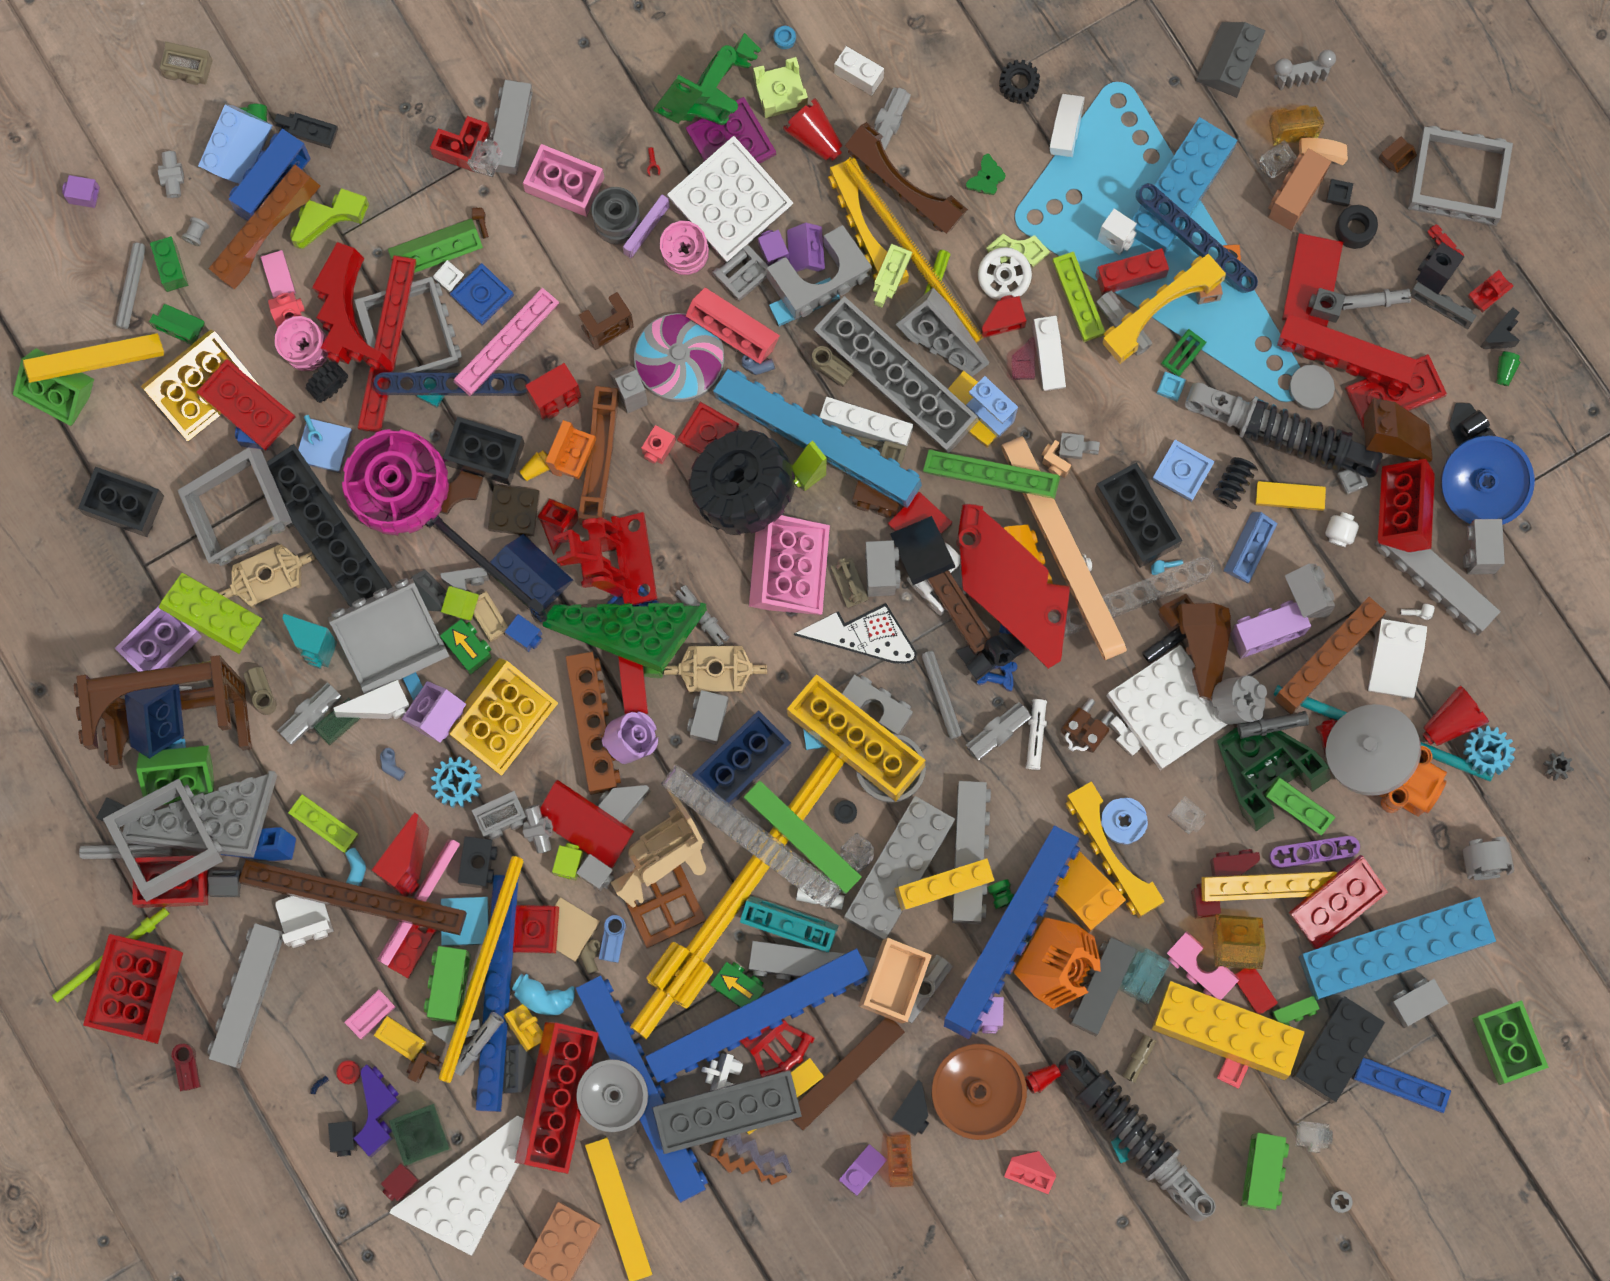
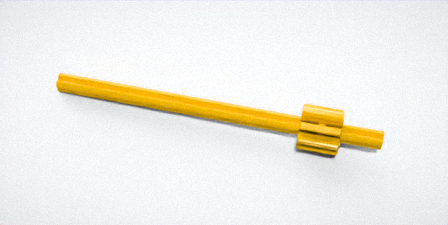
[630,749,845,1039]

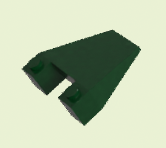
[1217,720,1331,831]

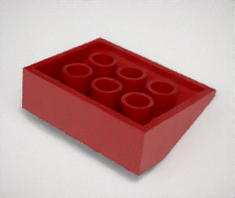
[372,812,429,897]
[83,934,183,1044]

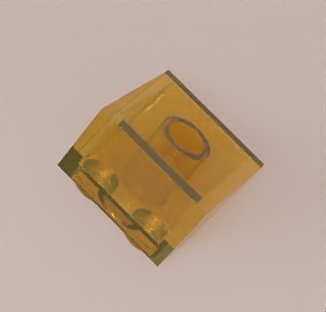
[1269,105,1324,145]

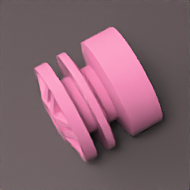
[660,221,709,275]
[275,316,328,371]

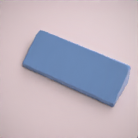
[1224,512,1278,583]

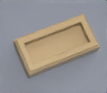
[474,591,508,642]

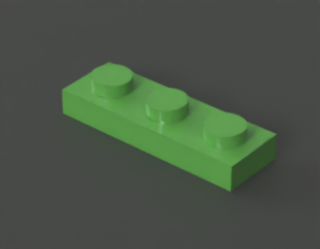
[1264,776,1335,836]

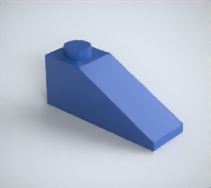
[220,827,296,861]

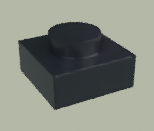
[1326,179,1354,207]
[96,797,126,822]

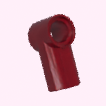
[172,1044,201,1092]

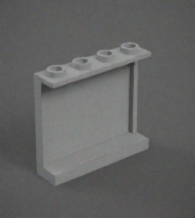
[328,578,449,694]

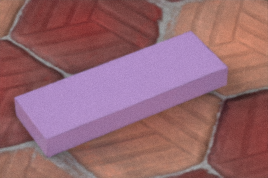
[623,194,670,258]

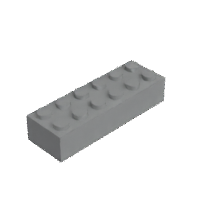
[844,796,955,941]

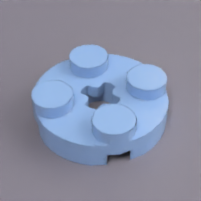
[1101,798,1148,845]

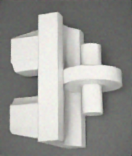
[701,1053,743,1091]

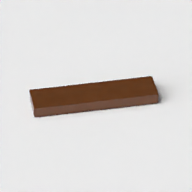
[927,570,992,655]

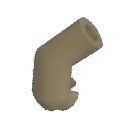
[580,939,601,975]

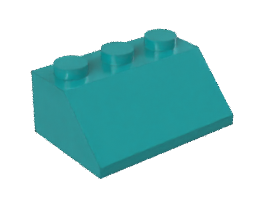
[282,614,338,669]

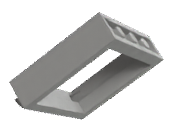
[1408,126,1513,226]
[354,277,462,384]
[178,447,292,566]
[103,779,223,902]

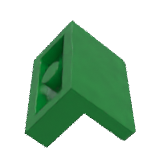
[149,304,205,345]

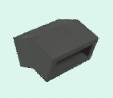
[208,870,241,897]

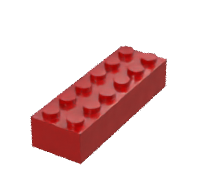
[514,1022,598,1174]

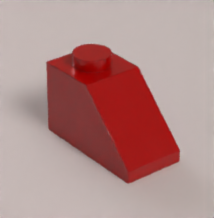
[981,295,1027,338]

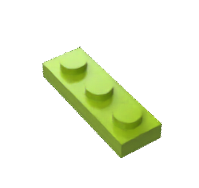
[288,794,359,853]

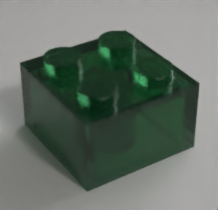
[389,1104,452,1167]

